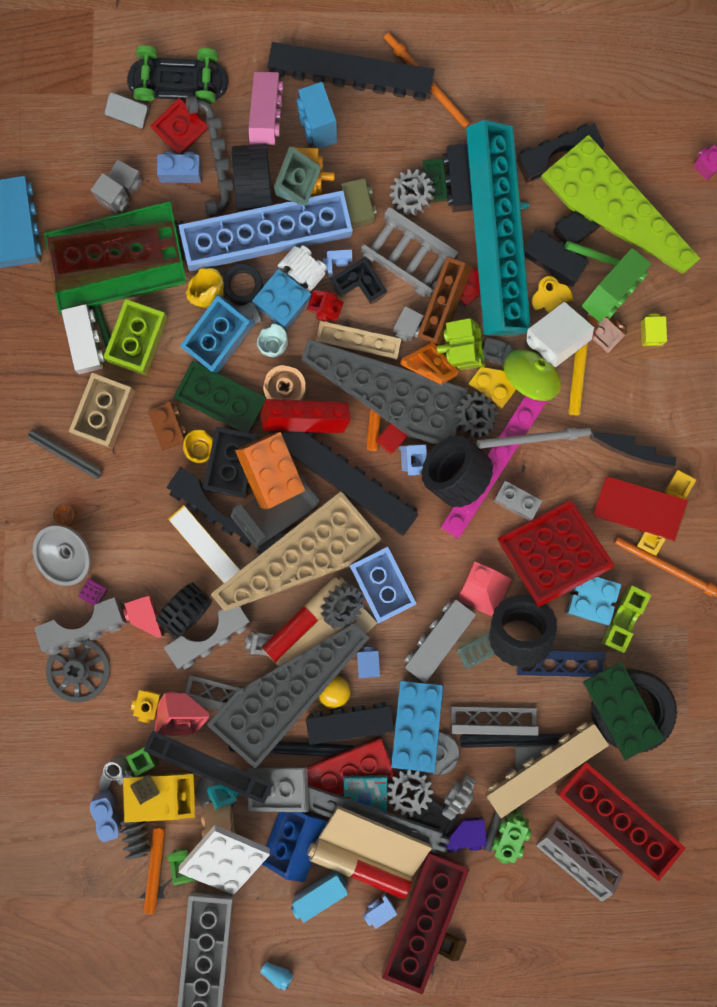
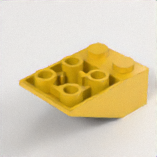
[123,772,195,822]

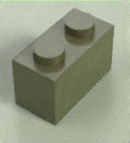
[341,178,377,229]

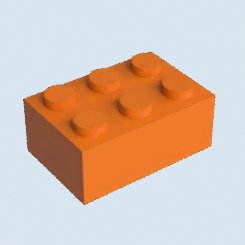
[235,432,305,509]

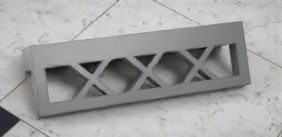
[184,675,242,711]
[451,706,538,736]
[536,820,623,902]

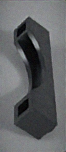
[166,467,285,555]
[143,731,273,804]

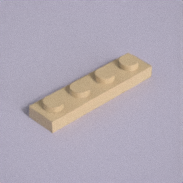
[316,321,401,360]

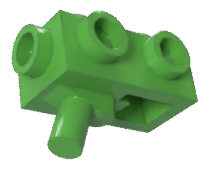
[492,809,532,864]

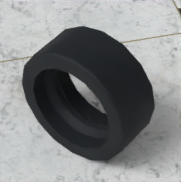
[223,264,263,305]

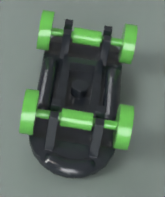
[127,45,229,104]

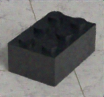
[203,427,259,499]

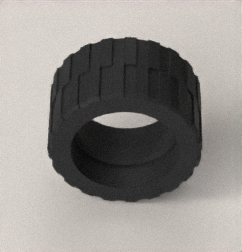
[231,144,272,210]
[421,435,493,507]
[489,594,557,667]

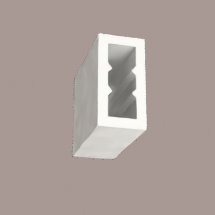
[526,302,594,367]

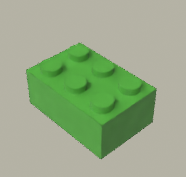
[582,248,651,323]

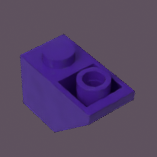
[442,817,487,853]

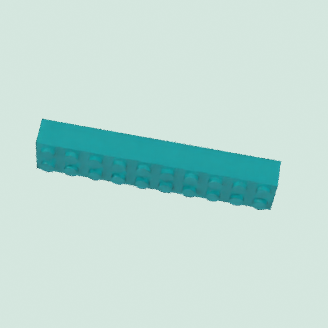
[466,120,531,337]

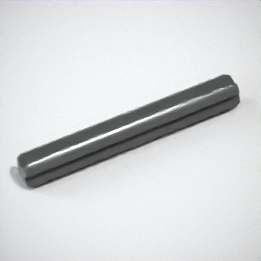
[27,429,103,479]

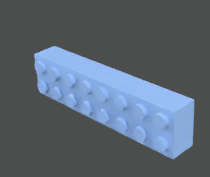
[179,191,353,272]

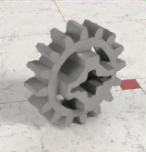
[390,169,435,216]
[387,770,434,817]
[442,775,476,820]

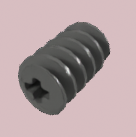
[119,814,151,859]

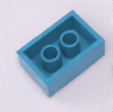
[296,82,337,149]
[180,295,256,373]

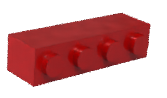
[260,399,351,433]

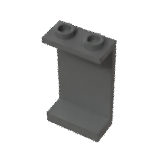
[231,473,319,549]

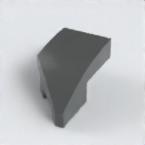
[482,337,512,365]

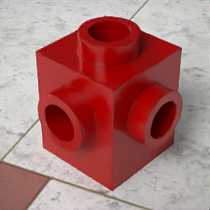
[307,290,344,322]

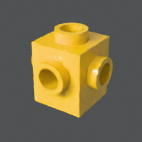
[131,689,163,723]

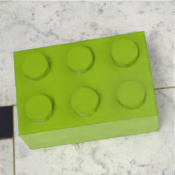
[103,299,168,376]

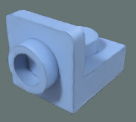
[323,250,352,276]

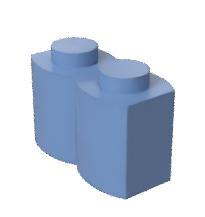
[90,790,122,842]

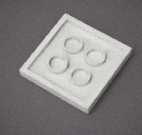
[179,825,270,895]

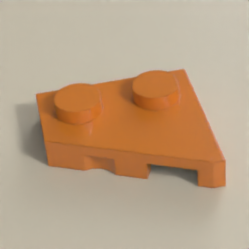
[400,342,459,385]

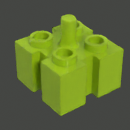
[437,318,485,370]

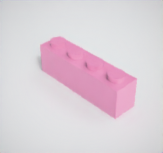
[249,72,283,145]

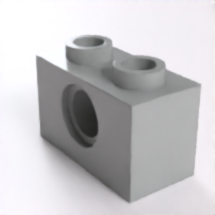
[91,173,130,215]
[493,481,542,521]

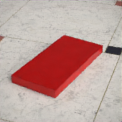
[593,476,689,542]
[305,736,396,797]

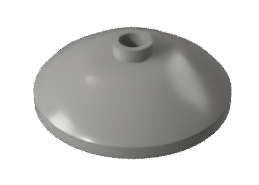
[33,524,91,586]

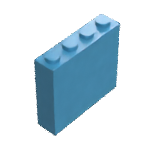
[0,176,43,268]

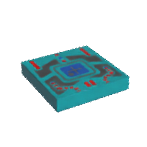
[344,775,387,812]

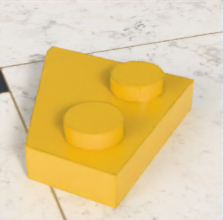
[468,367,516,409]

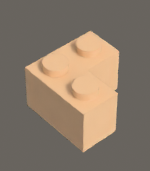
[201,803,236,839]

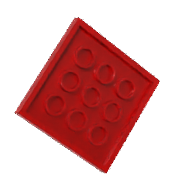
[497,500,614,607]

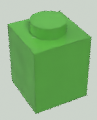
[126,747,160,777]

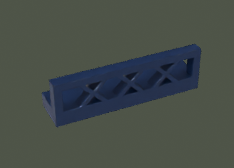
[517,650,605,677]

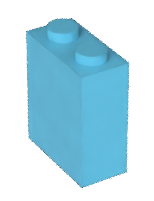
[291,871,349,923]

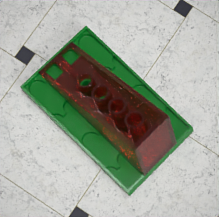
[44,201,186,315]

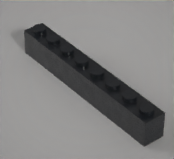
[268,42,435,101]
[269,431,418,536]

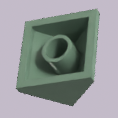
[274,147,321,206]

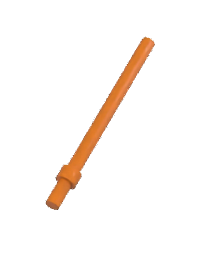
[384,32,471,129]
[614,536,717,597]

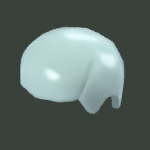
[257,324,288,357]

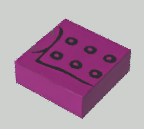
[78,579,108,606]

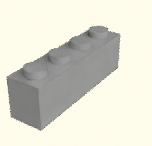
[403,599,476,683]

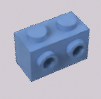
[157,152,202,183]

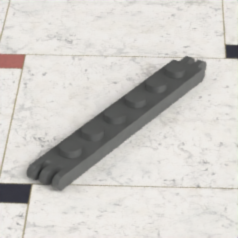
[308,785,450,853]

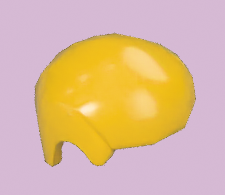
[183,430,213,463]
[319,676,351,710]

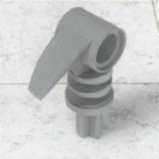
[100,754,138,792]

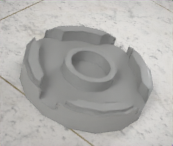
[428,732,459,775]

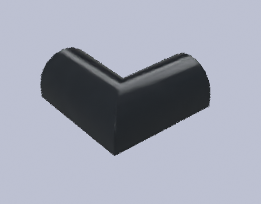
[330,257,387,304]

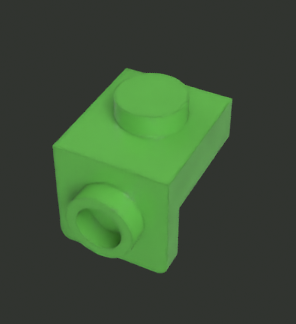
[167,849,195,885]

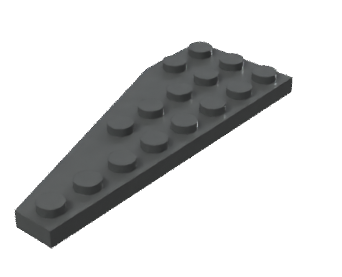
[301,339,468,445]
[207,624,370,769]

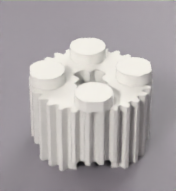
[277,245,327,293]

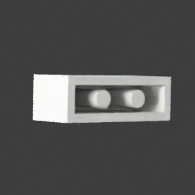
[61,304,105,374]

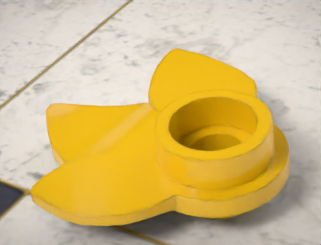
[532,276,573,313]

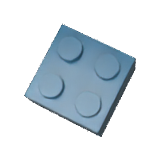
[252,268,311,331]

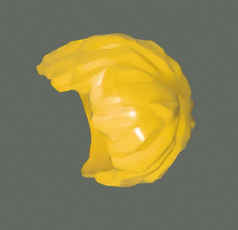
[186,267,224,309]

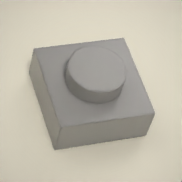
[238,302,262,325]

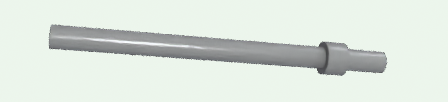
[476,427,591,449]

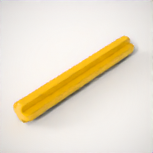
[568,343,588,416]

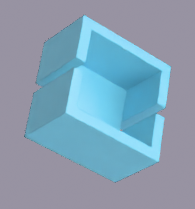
[565,577,621,625]

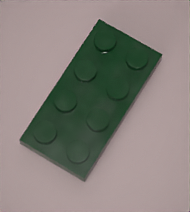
[173,361,267,433]
[582,662,664,760]

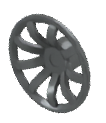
[46,640,110,702]

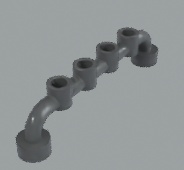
[186,96,233,217]

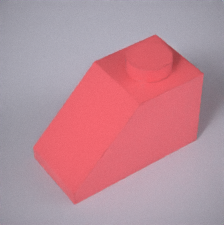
[123,596,165,638]

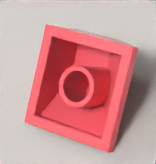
[457,562,512,616]
[154,691,210,736]

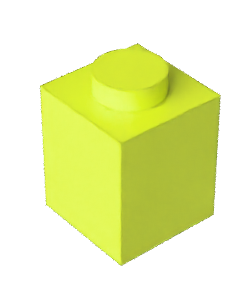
[641,314,667,346]

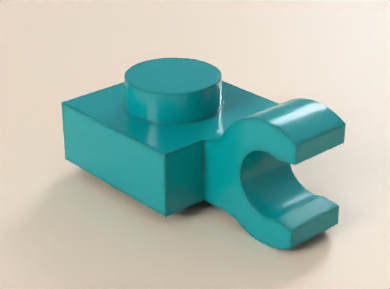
[207,784,242,810]

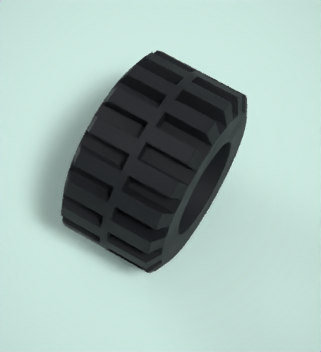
[156,582,212,639]

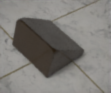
[438,932,466,961]

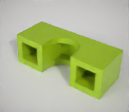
[601,586,651,653]

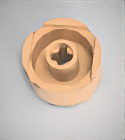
[263,365,307,400]

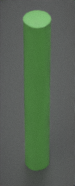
[565,241,621,266]

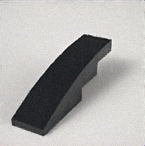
[590,432,676,468]

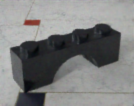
[516,123,605,184]

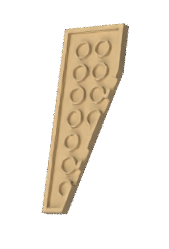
[211,492,382,611]

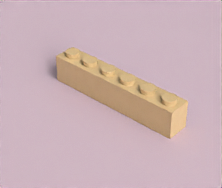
[485,721,609,818]

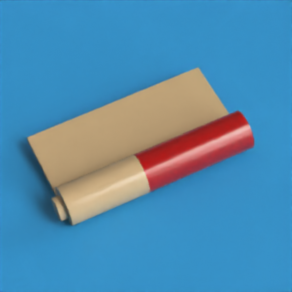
[261,577,377,667]
[307,806,432,899]

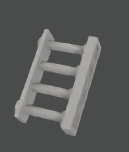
[361,207,459,298]

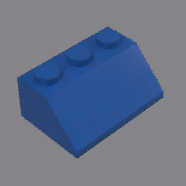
[262,812,327,883]

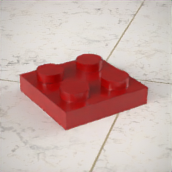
[150,98,208,155]

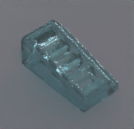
[456,634,495,670]

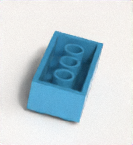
[391,681,444,773]

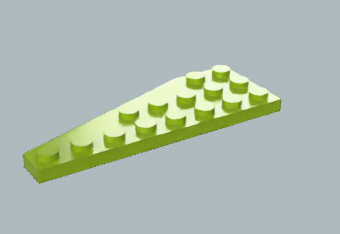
[541,135,700,274]

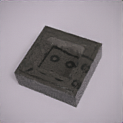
[130,774,160,805]

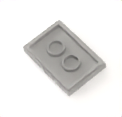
[247,767,309,812]

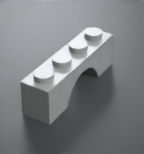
[34,597,127,655]
[164,606,251,670]

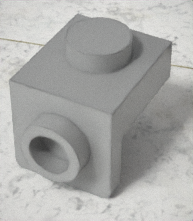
[244,631,274,656]

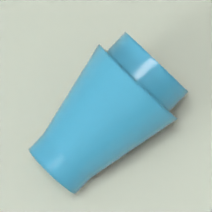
[260,961,294,991]

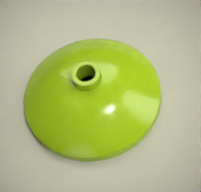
[504,349,561,401]

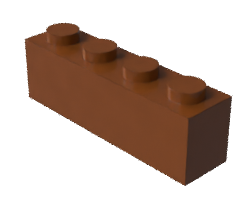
[417,257,472,345]

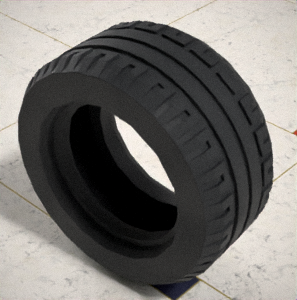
[591,669,677,753]

